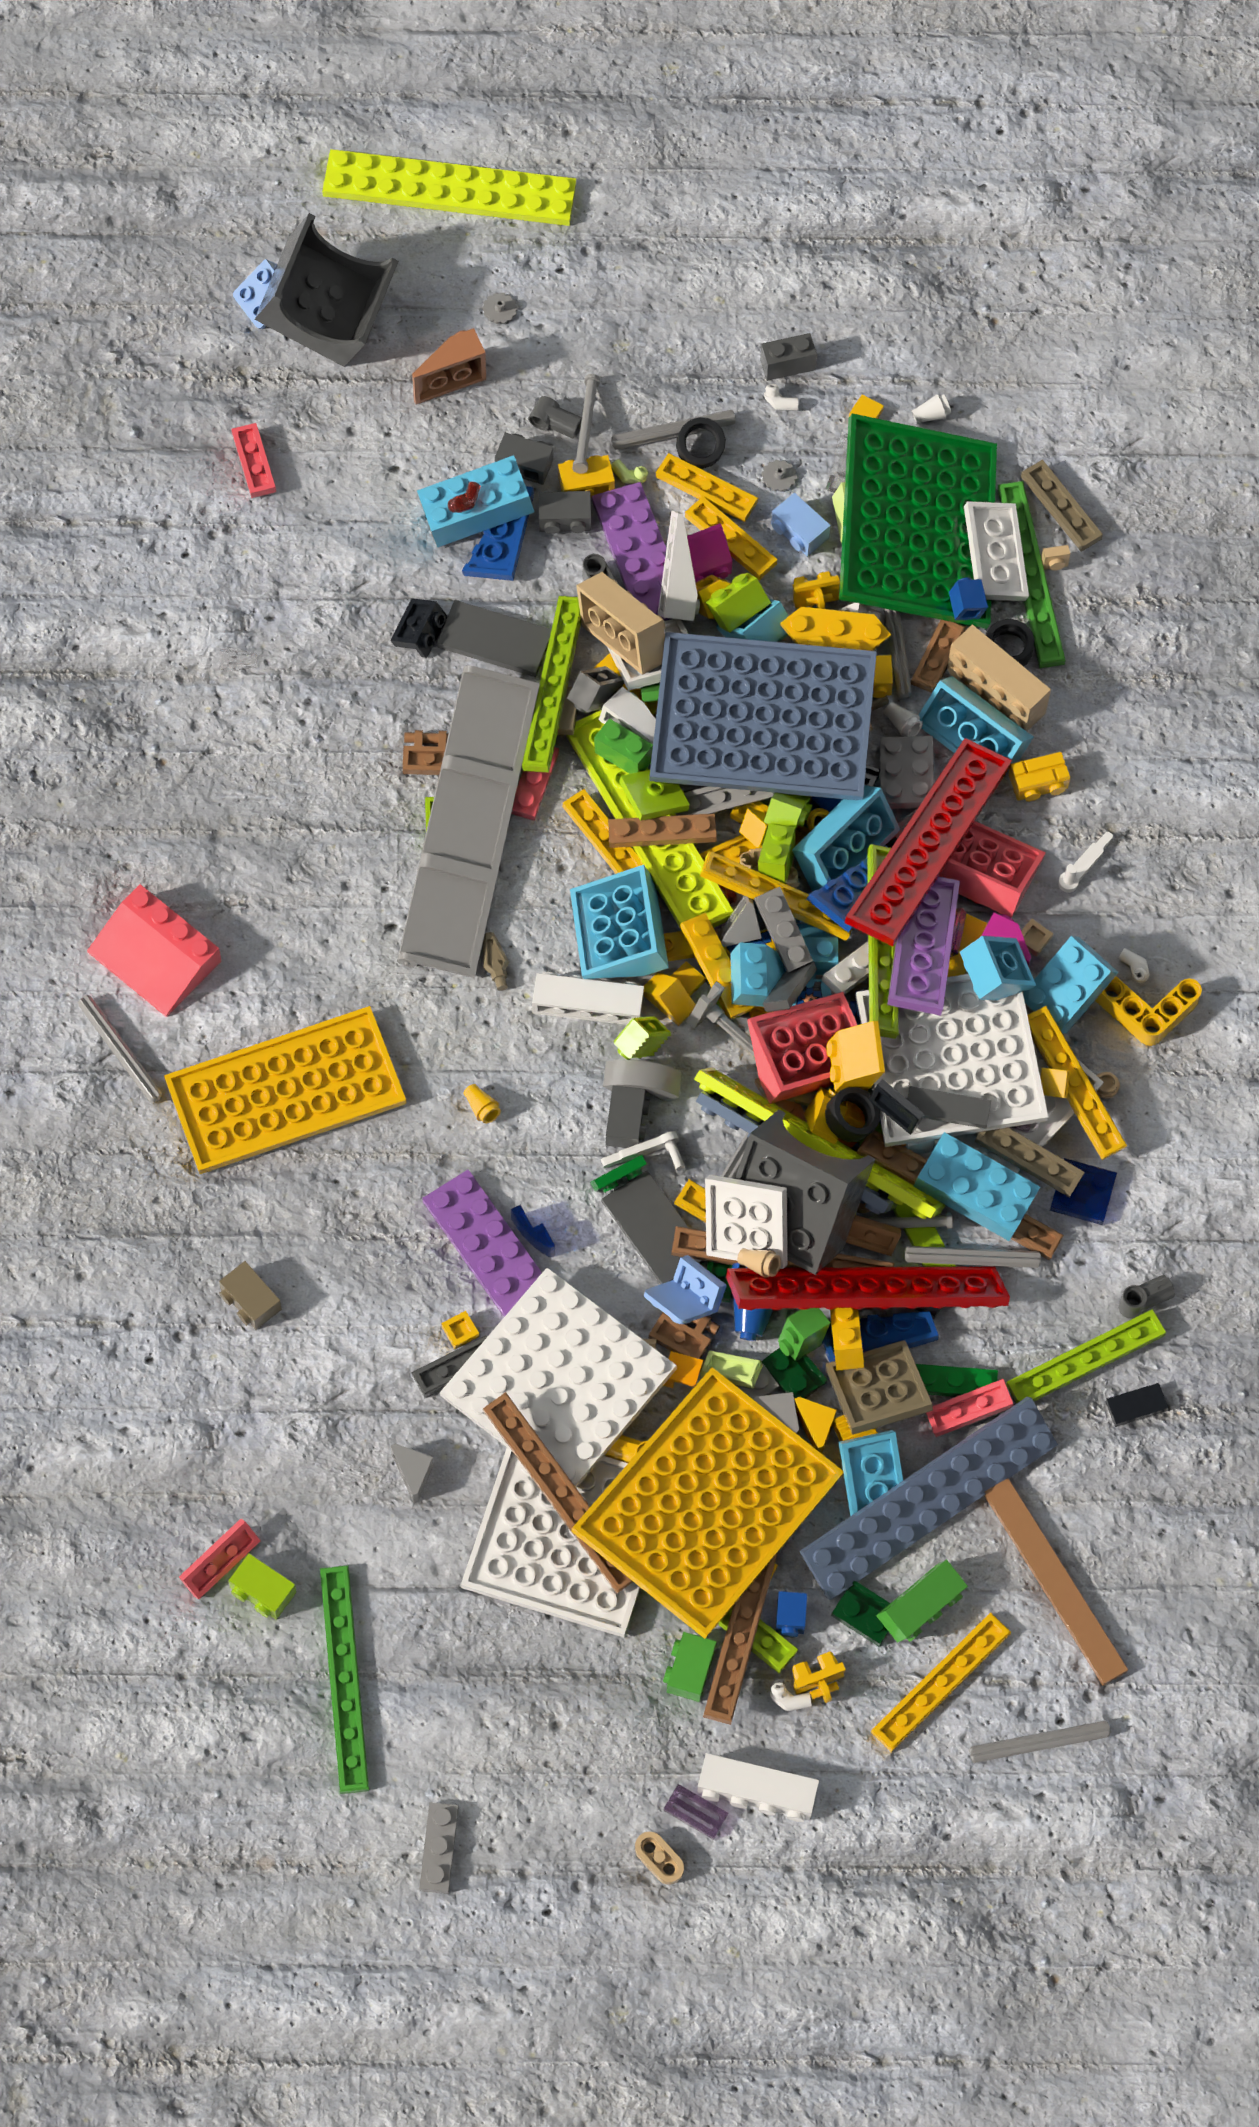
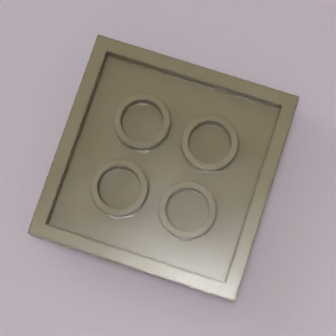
[826,1340,933,1435]

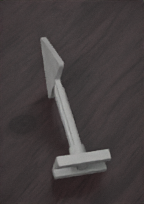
[686,981,817,1106]

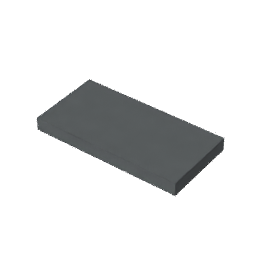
[437,600,552,677]
[601,1171,705,1284]

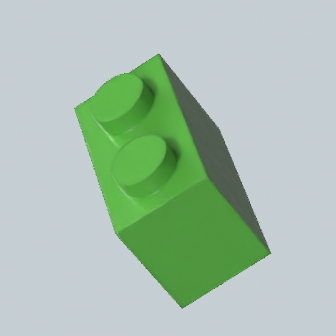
[594,718,653,774]
[778,1308,831,1361]
[663,1632,717,1702]

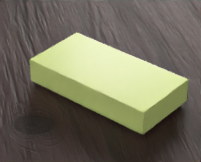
[700,1350,763,1388]

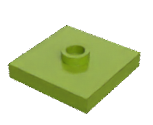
[619,770,690,821]

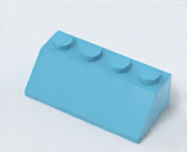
[918,676,1034,775]

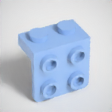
[233,259,277,329]
[644,1255,727,1324]

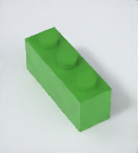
[876,1559,968,1643]

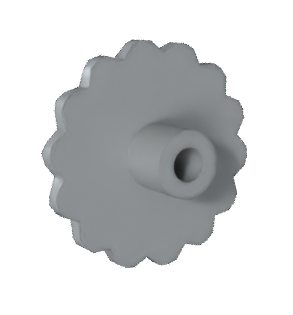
[482,293,517,324]
[761,460,797,492]

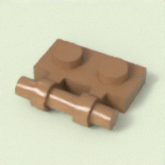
[402,730,449,775]
[648,1312,720,1359]

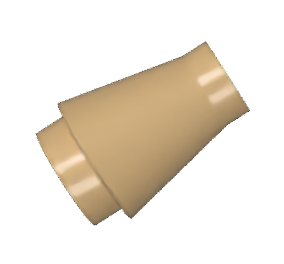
[737,1248,781,1278]

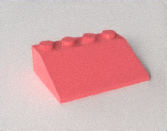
[939,821,1046,918]
[87,884,221,1017]
[747,992,857,1104]

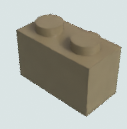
[219,1261,282,1330]

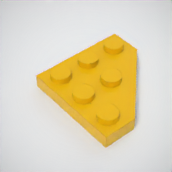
[780,606,891,651]

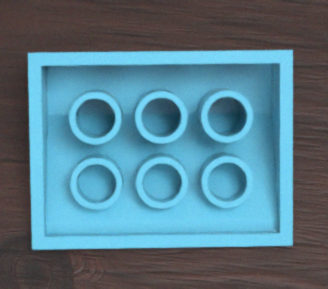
[570,865,669,979]

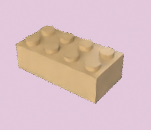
[576,572,665,675]
[947,624,1051,731]

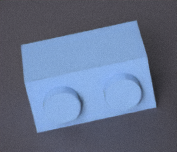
[771,493,831,557]

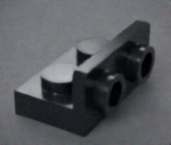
[390,598,447,658]

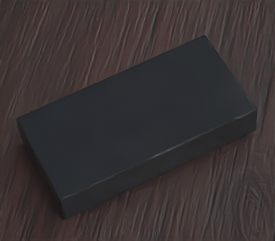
[869,1079,925,1135]
[1105,1383,1169,1427]

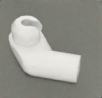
[764,384,798,411]
[1118,948,1150,983]
[770,1682,812,1711]

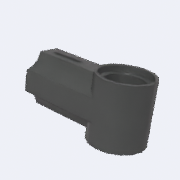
[528,396,582,439]
[1118,1274,1175,1319]

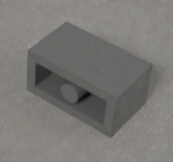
[760,333,817,381]
[495,432,553,485]
[539,491,591,534]
[567,666,624,713]
[605,1085,650,1148]

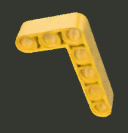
[1095,976,1202,1046]

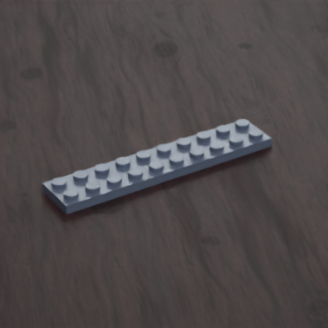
[799,1397,1058,1600]

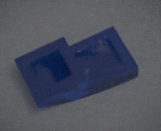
[511,1204,555,1258]

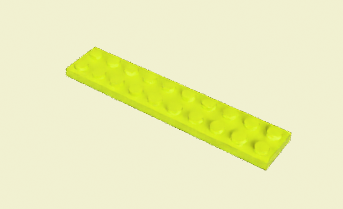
[322,149,576,226]
[566,710,733,934]
[694,1067,945,1219]

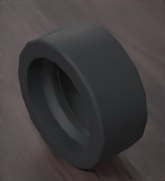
[676,417,726,469]
[986,619,1034,667]
[825,1087,881,1142]

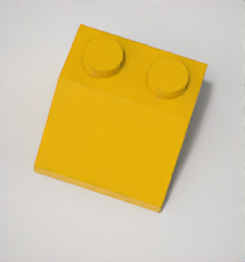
[827,1021,885,1092]

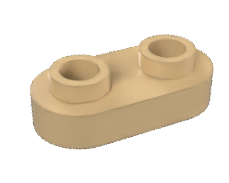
[635,1832,684,1885]

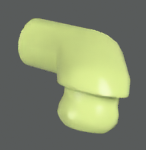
[611,459,648,484]

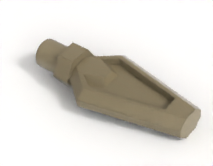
[483,932,509,991]

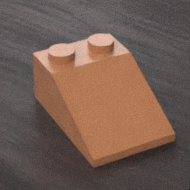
[412,328,486,404]

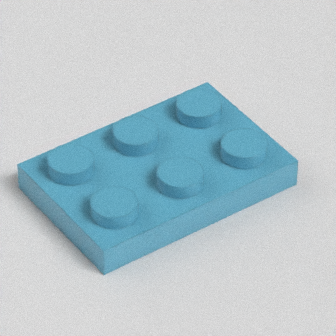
[839,1430,903,1516]

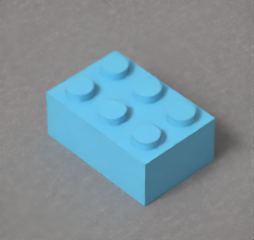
[1023,936,1119,1034]

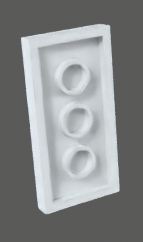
[964,501,1029,601]

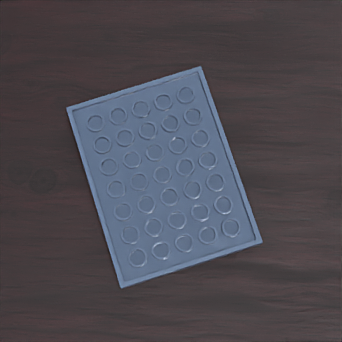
[650,632,877,800]

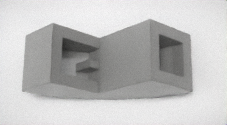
[603,1060,682,1101]

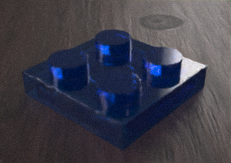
[1049,1158,1117,1226]

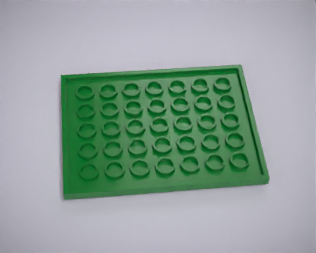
[839,413,997,629]

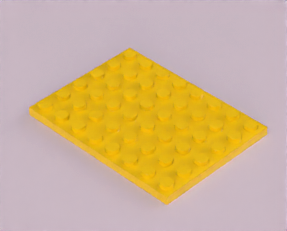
[571,1367,843,1639]

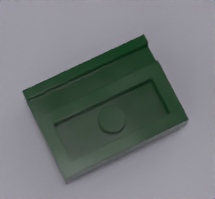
[761,1347,827,1399]
[831,1581,890,1647]

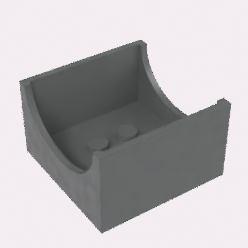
[254,213,399,367]
[735,1110,875,1275]

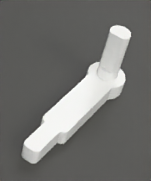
[1058,832,1113,893]
[601,1131,685,1171]

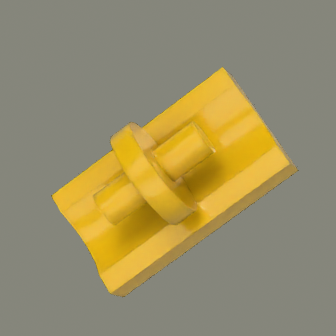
[792,571,840,609]
[792,1651,846,1703]

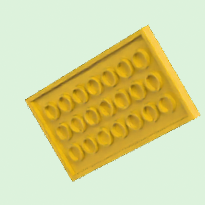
[164,1006,407,1175]

